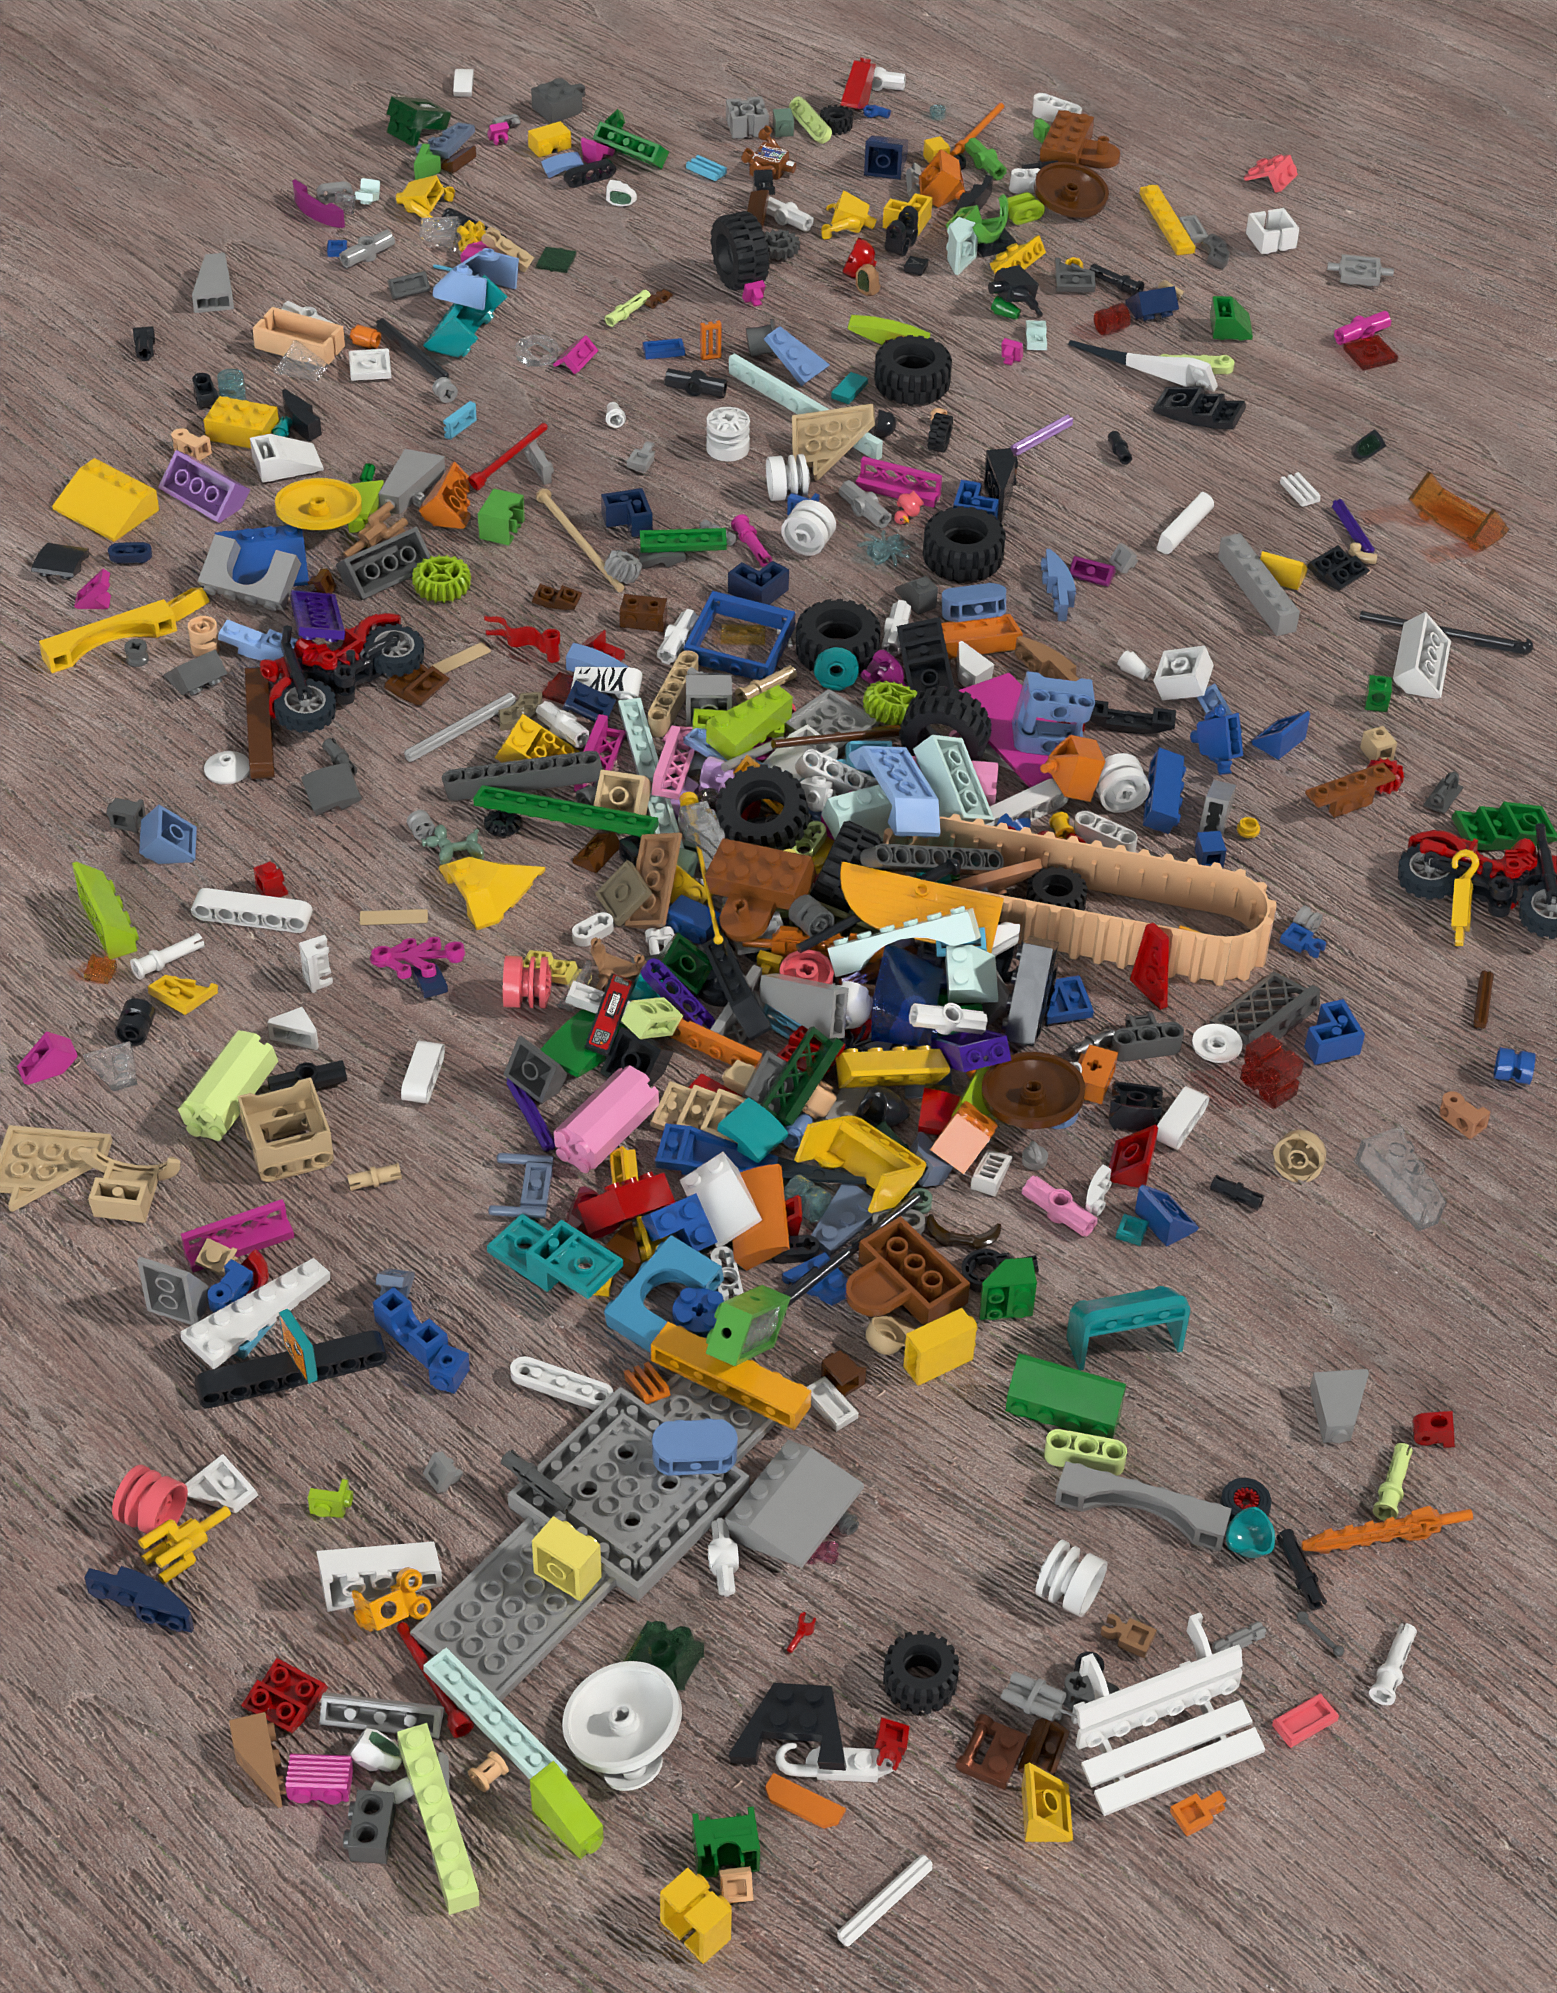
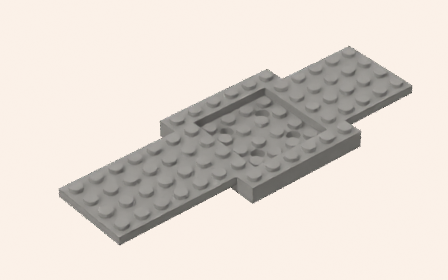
[410,1374,777,1702]

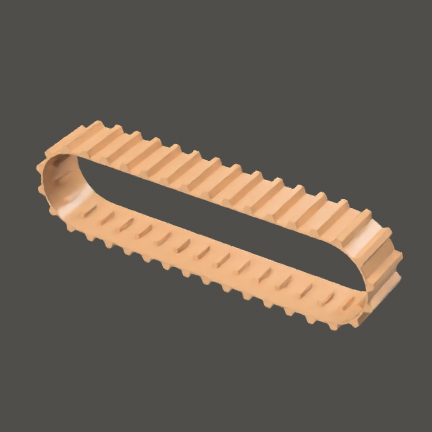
[883,814,1277,986]

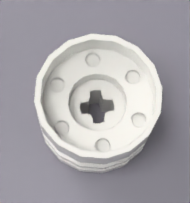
[706,407,750,462]
[766,454,810,501]
[1035,1539,1108,1617]

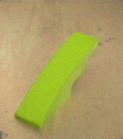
[847,315,931,345]

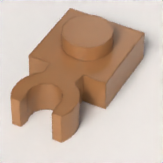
[1100,1614,1157,1658]

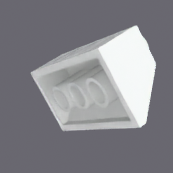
[1393,612,1451,699]

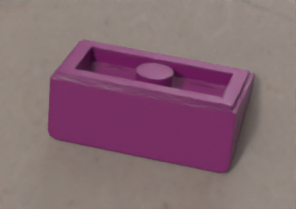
[1069,556,1116,587]

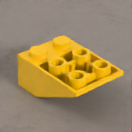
[494,714,580,763]

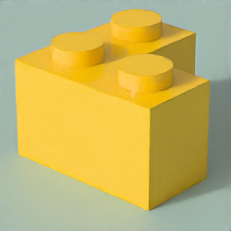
[882,193,933,237]

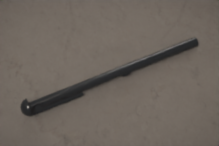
[1359,611,1533,655]
[796,858,961,953]
[774,1192,921,1317]

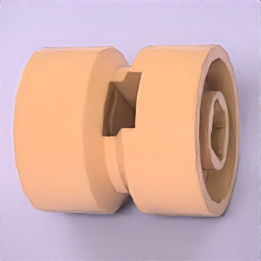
[188,616,220,657]

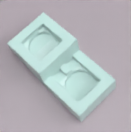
[1026,320,1047,350]

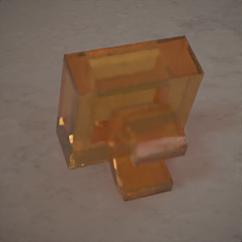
[84,953,117,984]

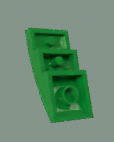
[1451,801,1557,850]
[540,1009,629,1078]

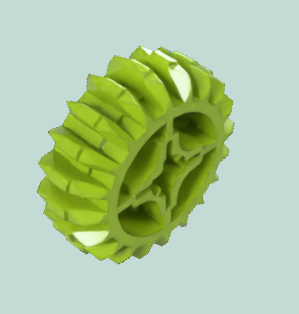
[412,554,471,603]
[863,681,917,725]

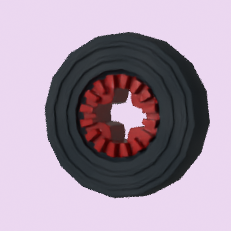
[1220,1477,1272,1521]

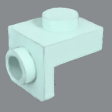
[354,178,380,204]

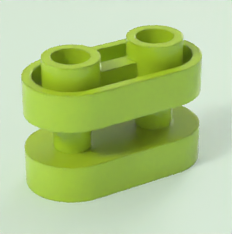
[1007,192,1045,225]

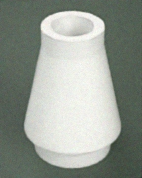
[606,402,626,428]
[1117,650,1151,681]

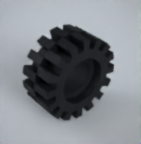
[820,105,853,135]
[927,412,953,453]

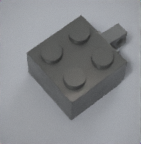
[531,78,585,124]

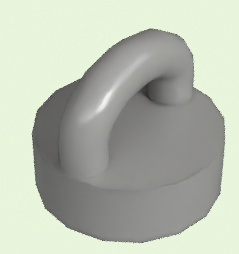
[1022,1141,1048,1170]

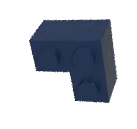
[601,488,653,537]
[728,561,789,605]

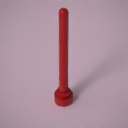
[467,423,548,491]
[397,1622,474,1738]

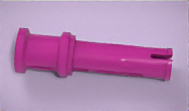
[731,514,772,567]

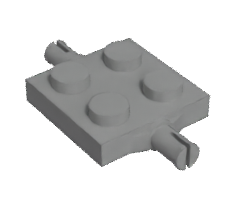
[1327,254,1394,286]

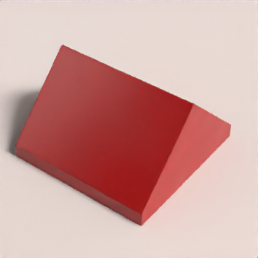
[1109,1125,1158,1188]

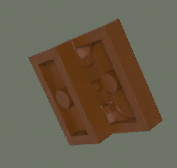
[384,663,450,706]

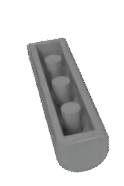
[319,1692,444,1739]

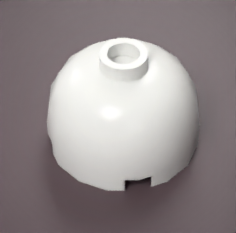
[832,981,873,1029]

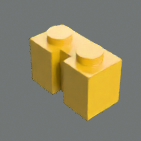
[528,121,571,157]

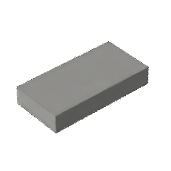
[1178,215,1208,243]

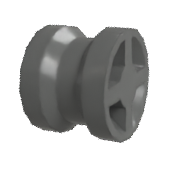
[124,639,149,667]

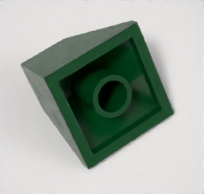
[651,932,712,997]

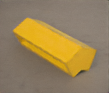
[609,1146,639,1186]

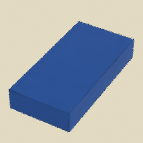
[643,338,685,359]

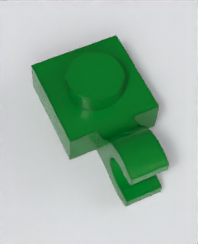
[605,109,626,131]

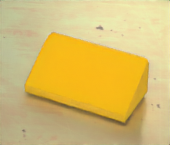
[167,587,209,621]

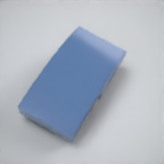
[541,152,584,178]

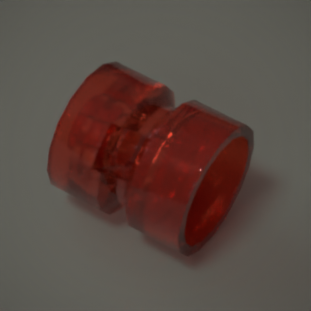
[1093,303,1131,336]

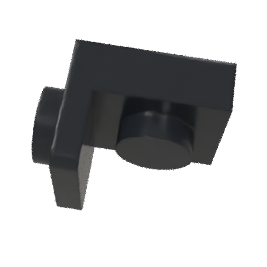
[619,835,641,868]

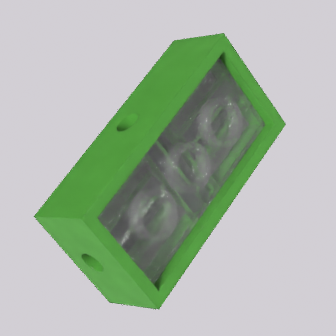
[706,1285,791,1366]

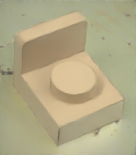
[195,1238,239,1277]

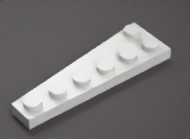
[181,1258,330,1369]

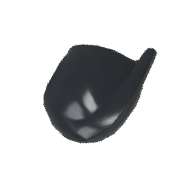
[857,1084,910,1129]

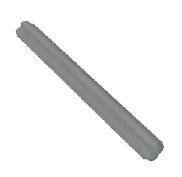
[404,693,516,762]

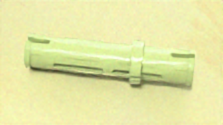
[605,290,651,327]

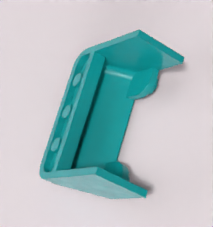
[423,275,508,358]
[1066,1286,1191,1371]

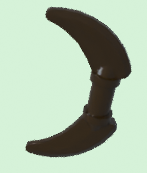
[926,1214,1001,1249]

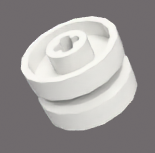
[781,500,836,556]
[1095,753,1150,813]

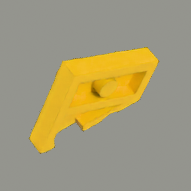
[148,975,218,1015]

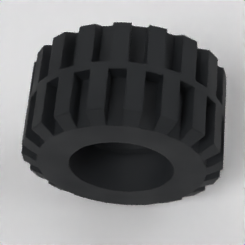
[1026,866,1088,911]
[883,1631,959,1714]

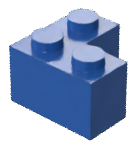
[953,480,999,518]
[1304,999,1365,1065]
[641,1193,718,1251]

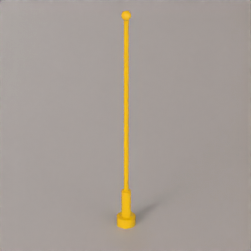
[679,792,723,945]

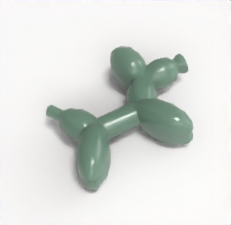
[421,824,484,865]

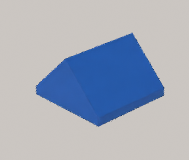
[1251,711,1310,760]
[1135,1184,1199,1247]

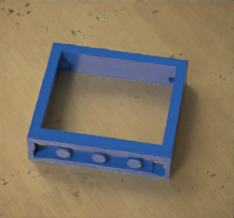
[684,591,796,680]

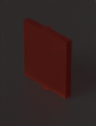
[542,672,573,704]

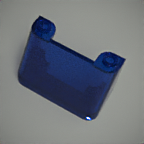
[871,944,947,1046]

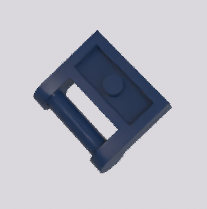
[562,680,617,722]

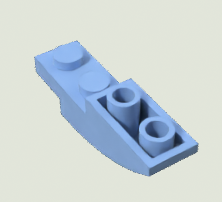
[218,619,298,661]

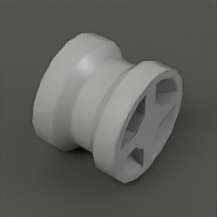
[432,377,458,403]
[407,810,435,840]
[1293,905,1323,933]

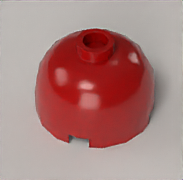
[842,237,877,278]

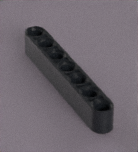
[194,1330,388,1408]

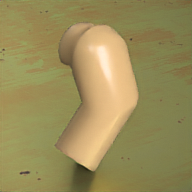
[1158,280,1184,300]
[1348,542,1377,565]

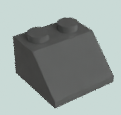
[164,649,228,696]
[503,1036,567,1104]

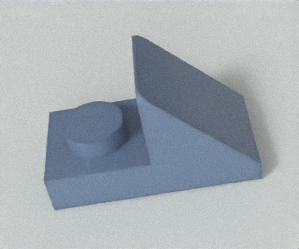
[376,1268,415,1299]

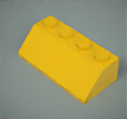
[836,1046,950,1088]

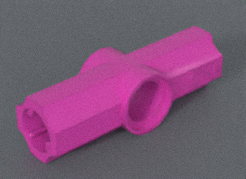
[1334,311,1392,345]

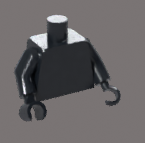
[988,265,1043,317]

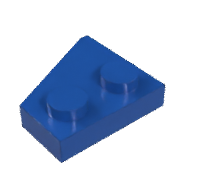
[1046,975,1094,1024]
[782,1252,848,1306]

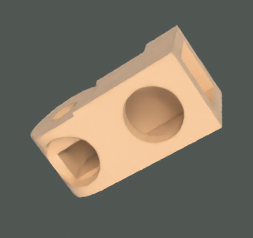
[171,428,212,461]

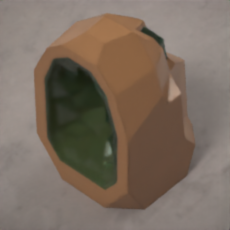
[856,264,880,296]

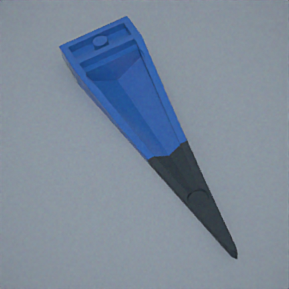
[655,1123,866,1185]

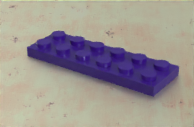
[290,590,345,642]

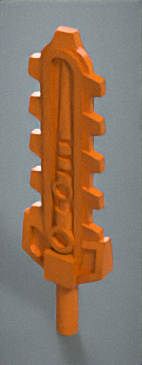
[742,926,894,963]
[1301,1506,1473,1554]

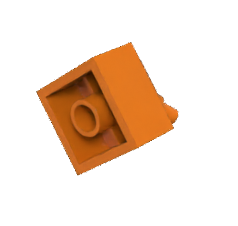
[919,149,966,208]
[1040,735,1106,802]

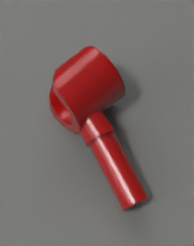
[786,1612,816,1653]

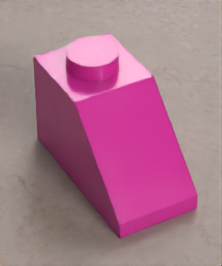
[17,1031,78,1085]

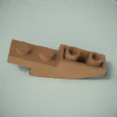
[1015,636,1079,681]

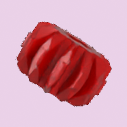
[1367,757,1404,795]

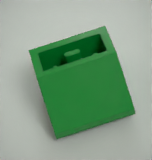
[1210,296,1253,341]
[979,1257,1037,1320]

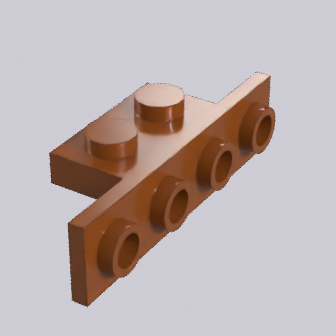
[1305,763,1396,818]

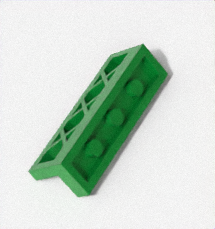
[640,528,727,553]

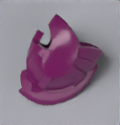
[861,649,908,687]

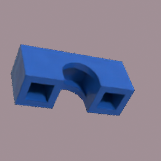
[373,1287,448,1369]

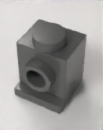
[106,798,146,833]

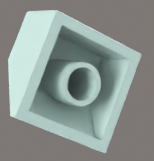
[946,217,978,275]
[945,945,998,1004]

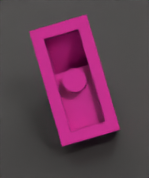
[581,137,615,163]
[74,568,111,609]

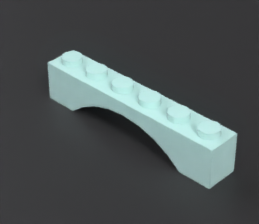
[827,906,981,977]

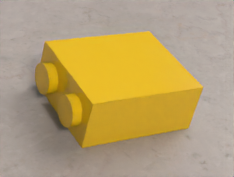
[903,1308,978,1386]

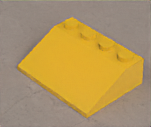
[52,458,159,542]

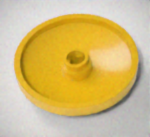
[275,478,362,530]

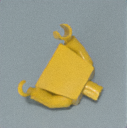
[396,175,455,227]
[821,190,877,239]

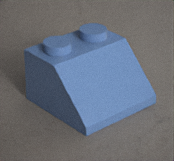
[139,805,197,864]

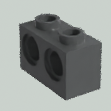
[343,1790,396,1864]

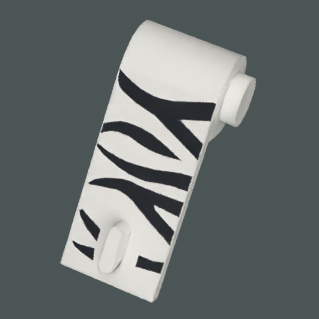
[571,667,643,700]

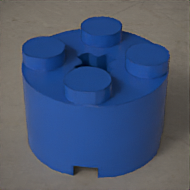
[672,1288,724,1338]

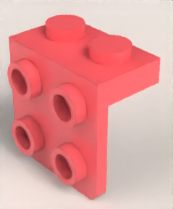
[1244,154,1298,193]

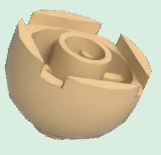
[1273,1129,1327,1182]

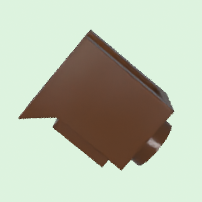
[821,1350,866,1397]

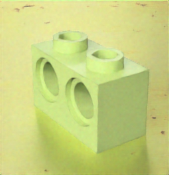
[621,997,683,1039]

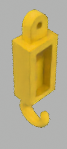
[1451,849,1479,946]

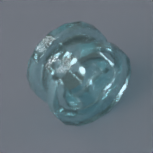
[930,105,946,121]

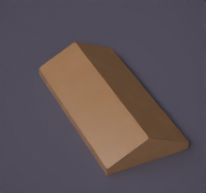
[625,832,682,929]

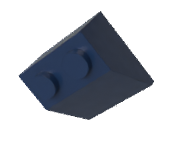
[1125,286,1179,321]

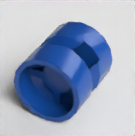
[1494,1047,1536,1085]

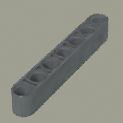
[441,751,603,800]
[860,844,1004,875]

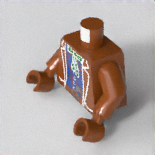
[741,125,796,180]

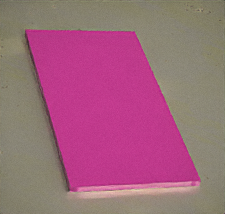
[959,673,1058,788]

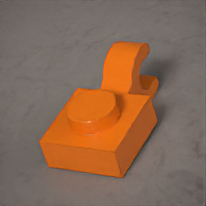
[1170,1790,1227,1837]

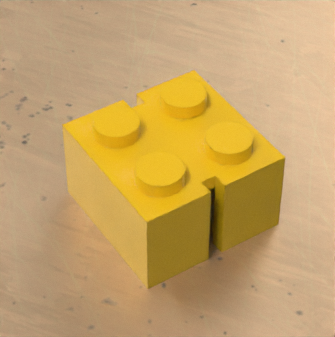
[660,1868,732,1964]

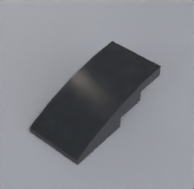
[1153,387,1246,430]
[896,617,955,694]

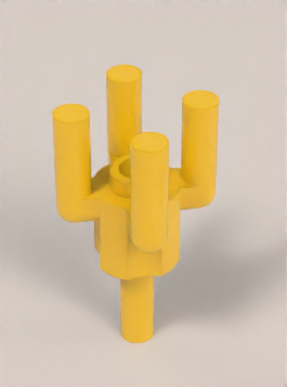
[138,1506,231,1584]

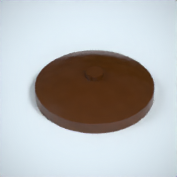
[1034,162,1109,218]
[982,1052,1085,1129]

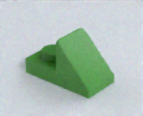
[414,144,441,180]

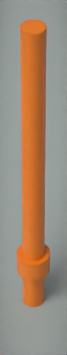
[950,103,1005,156]

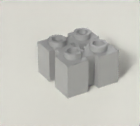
[726,96,769,139]

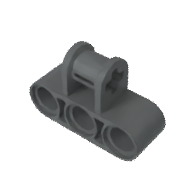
[1111,1011,1184,1062]

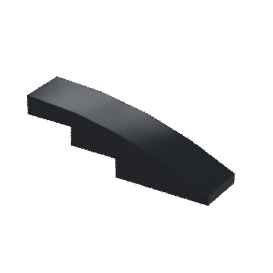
[954,175,993,215]

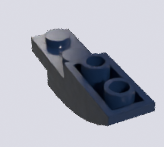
[84,1566,194,1633]

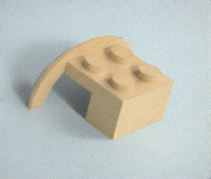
[78,1147,181,1223]

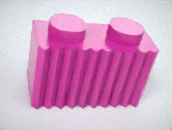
[285,1753,353,1805]

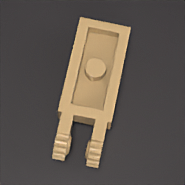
[481,227,534,272]

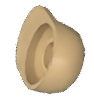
[865,1316,916,1355]

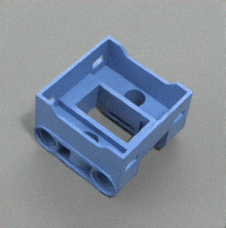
[1012,671,1095,756]

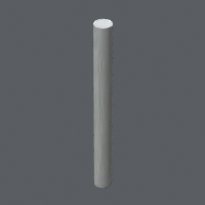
[721,736,784,772]

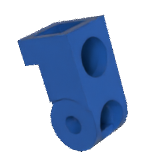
[208,1259,254,1313]

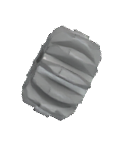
[604,550,642,584]

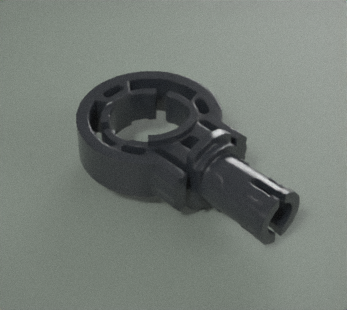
[961,1249,1039,1293]

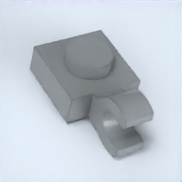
[627,441,655,473]

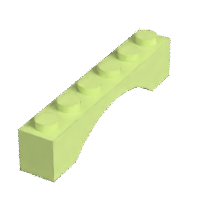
[397,1723,479,1915]

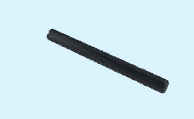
[376,318,449,379]

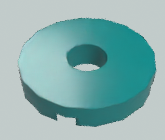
[814,647,859,691]

